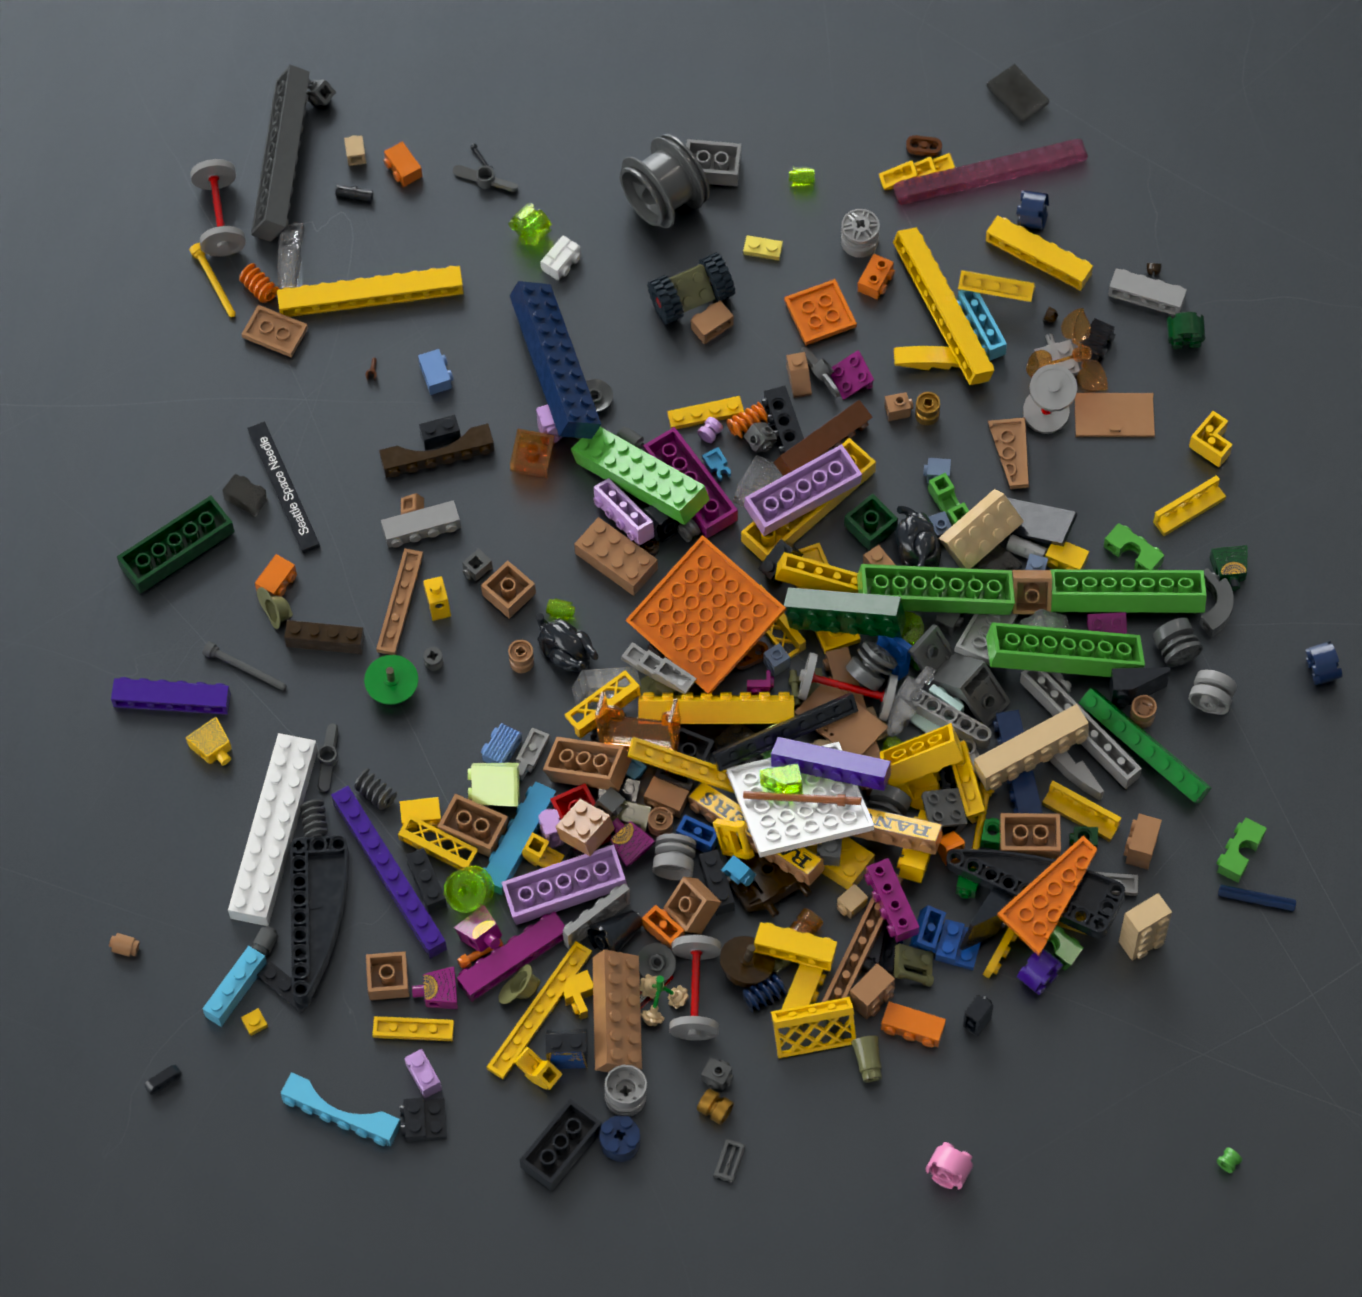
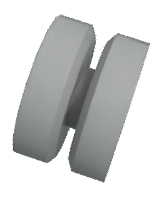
[1188,669,1237,715]

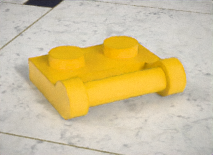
[713,818,754,859]

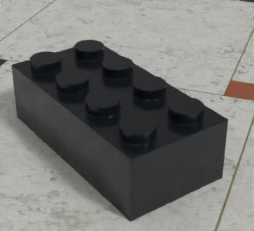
[519,1099,602,1191]

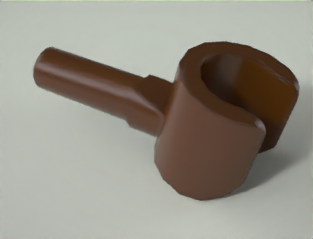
[365,358,377,381]

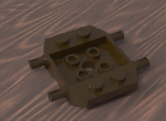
[725,852,812,918]

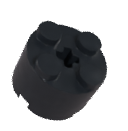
[642,505,683,542]

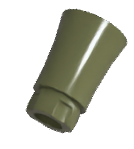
[851,1036,882,1083]

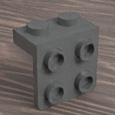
[921,788,967,834]

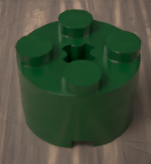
[1167,312,1205,349]

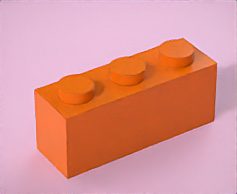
[881,1001,946,1047]

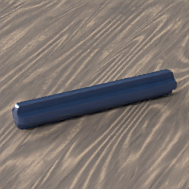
[1218,885,1296,911]

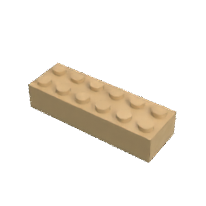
[974,704,1089,791]

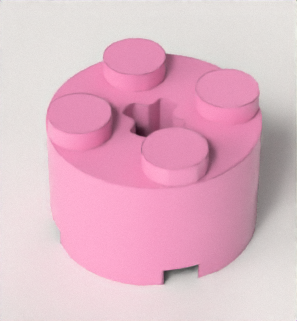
[926,1142,973,1190]

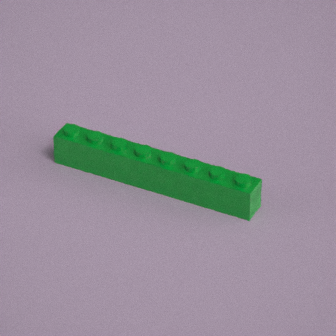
[1079,688,1212,803]

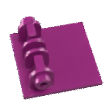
[831,350,874,400]
[1087,612,1127,634]

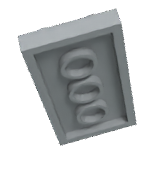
[954,611,1018,666]
[563,883,630,950]

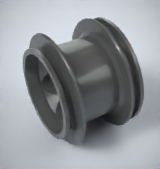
[620,134,710,228]

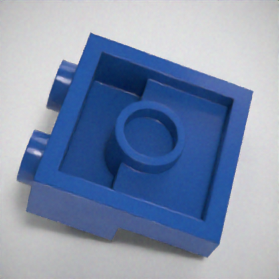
[877,636,912,680]
[933,919,981,970]

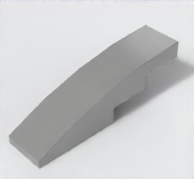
[621,642,697,694]
[1050,751,1104,800]

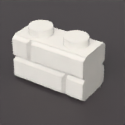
[541,235,581,280]

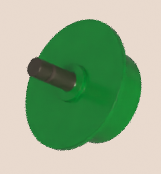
[364,655,418,705]

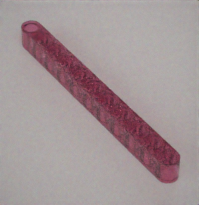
[893,139,1088,205]

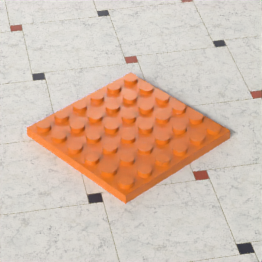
[625,535,787,694]

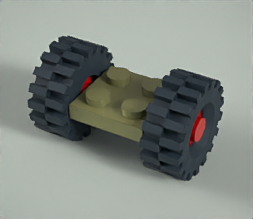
[647,252,736,324]

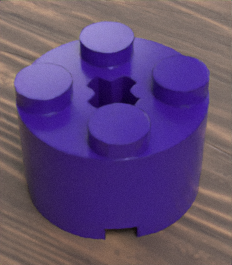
[1017,949,1063,995]

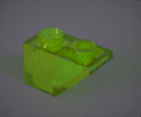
[759,764,803,794]

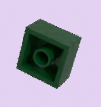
[844,493,898,551]

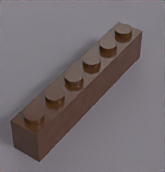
[773,400,872,476]

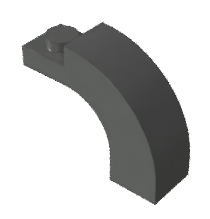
[1199,568,1234,638]

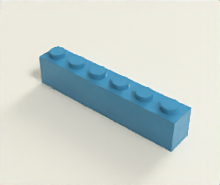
[480,781,557,896]

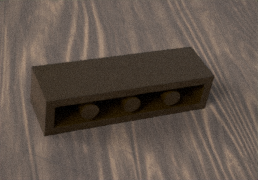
[284,620,365,654]

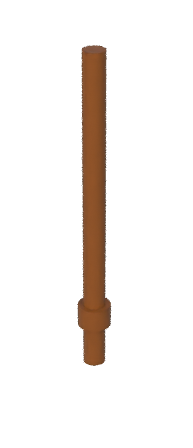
[743,791,862,806]

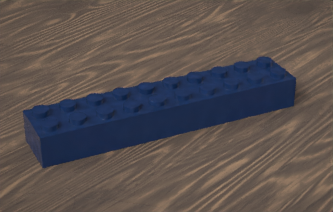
[510,281,601,439]

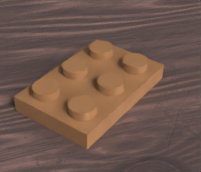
[241,305,308,358]

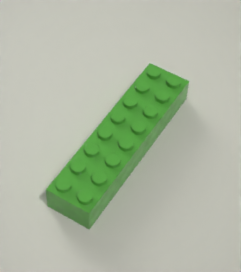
[571,427,710,525]
[857,564,1015,615]
[1050,569,1207,613]
[986,622,1145,677]

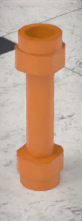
[457,939,504,969]

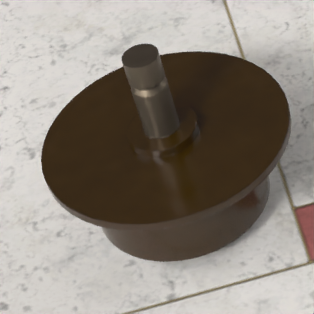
[720,936,775,987]

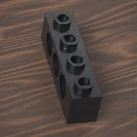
[761,385,804,456]

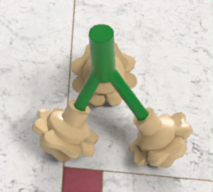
[640,974,689,1026]

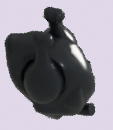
[895,506,941,567]
[536,613,599,673]

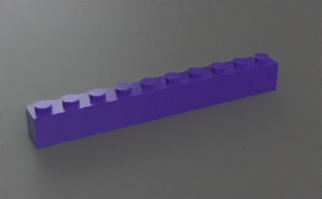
[331,786,447,959]

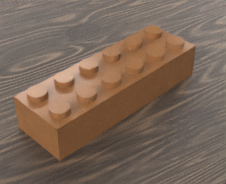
[593,950,642,1073]

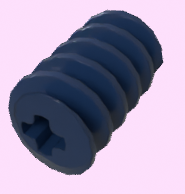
[743,974,788,1013]

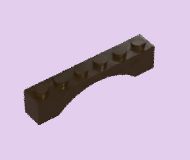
[379,423,495,478]

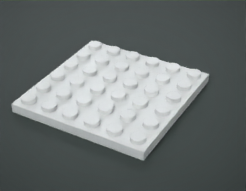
[726,742,874,857]

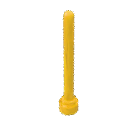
[189,243,236,318]
[971,782,995,868]

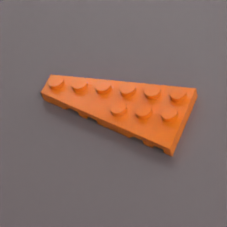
[997,836,1097,957]

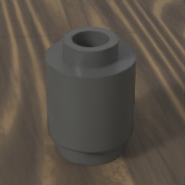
[616,426,644,449]
[252,926,279,957]

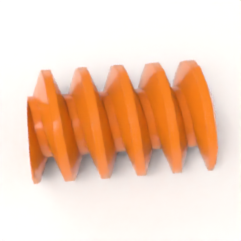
[239,263,280,303]
[726,402,768,438]

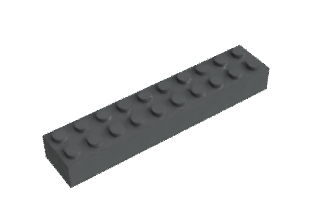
[251,65,311,242]

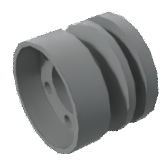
[841,209,880,258]
[652,834,696,880]
[604,1065,647,1117]

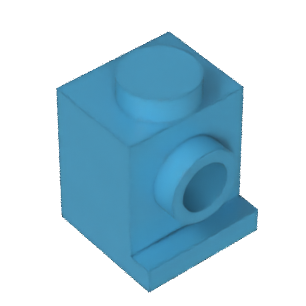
[721,855,756,886]

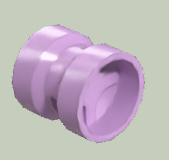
[697,417,723,443]

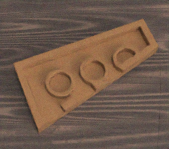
[988,417,1029,489]

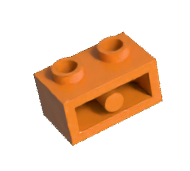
[857,254,895,300]
[642,905,685,950]

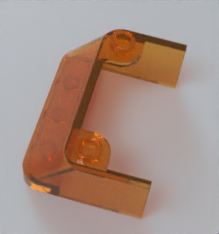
[595,692,681,752]

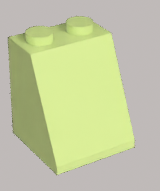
[468,763,520,806]

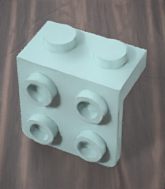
[911,684,964,733]

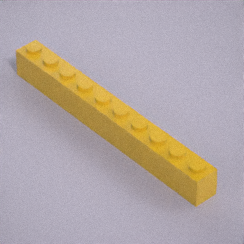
[893,227,994,385]
[277,266,464,317]

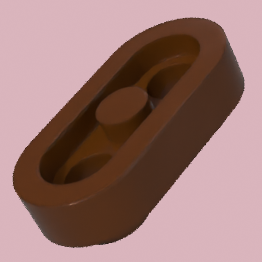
[906,135,942,157]
[735,641,769,670]

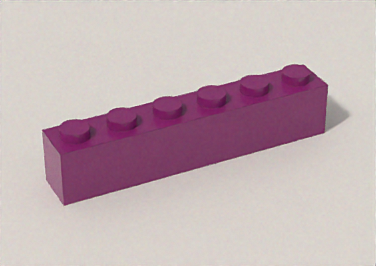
[457,912,565,1002]

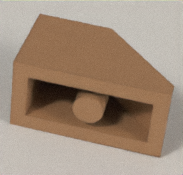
[786,352,812,398]

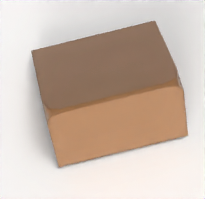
[401,493,424,514]

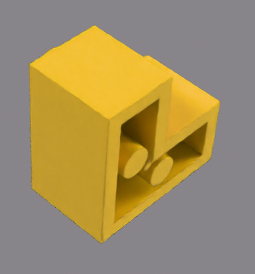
[1189,411,1233,468]

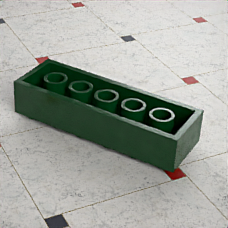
[117,495,235,594]
[784,587,906,638]

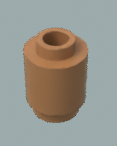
[109,933,140,957]

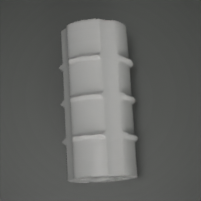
[1006,534,1048,559]

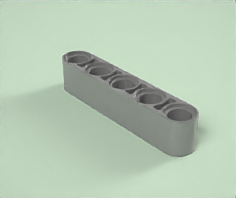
[906,687,991,749]

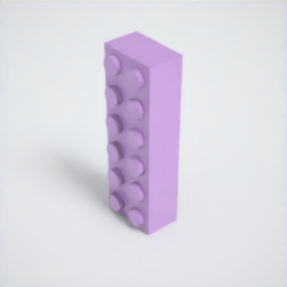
[744,444,862,536]
[501,845,628,925]

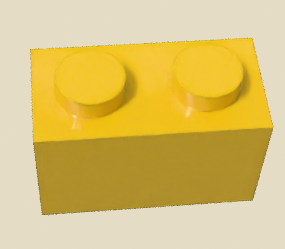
[1045,542,1089,570]
[399,797,441,831]

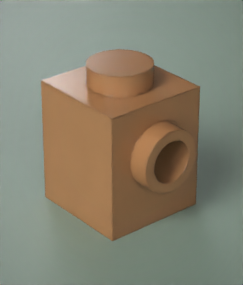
[884,392,914,421]

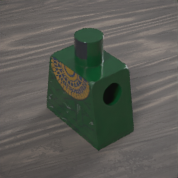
[1209,545,1248,591]

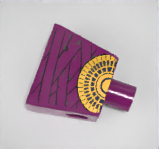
[610,818,656,867]
[454,905,502,952]
[412,967,458,1009]

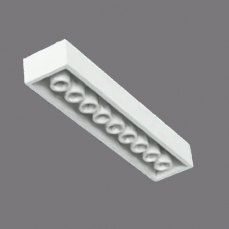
[228,733,318,926]

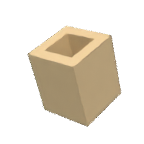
[344,136,366,166]
[837,884,868,919]

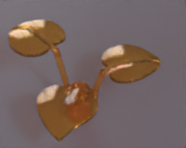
[1026,308,1108,391]

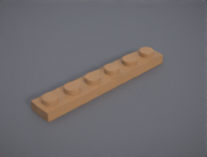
[376,548,423,655]

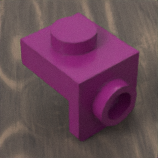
[747,670,774,695]

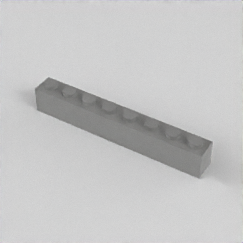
[1020,670,1142,789]

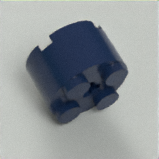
[1016,190,1049,230]
[1305,641,1343,685]
[599,1116,641,1162]

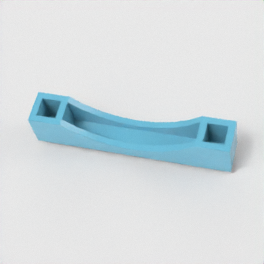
[280,1072,401,1147]

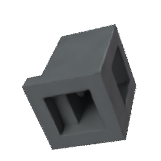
[462,548,493,581]

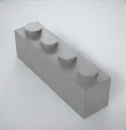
[1108,268,1187,316]
[381,500,461,548]

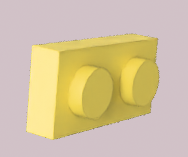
[743,235,783,261]

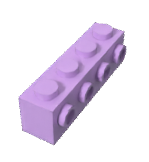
[593,478,654,545]

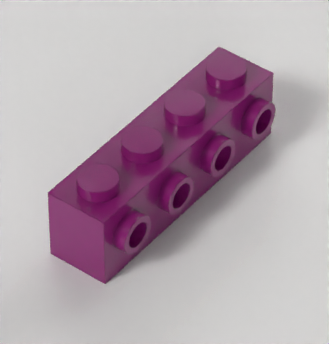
[864,858,919,942]

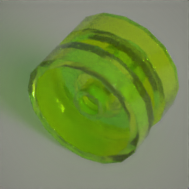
[444,865,494,913]

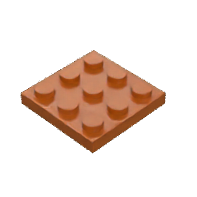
[784,279,857,346]

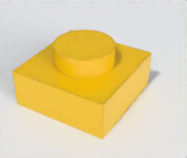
[241,1008,268,1036]

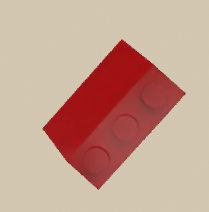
[550,783,611,849]

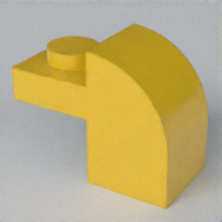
[522,832,565,868]
[564,970,593,1020]
[514,1047,563,1089]

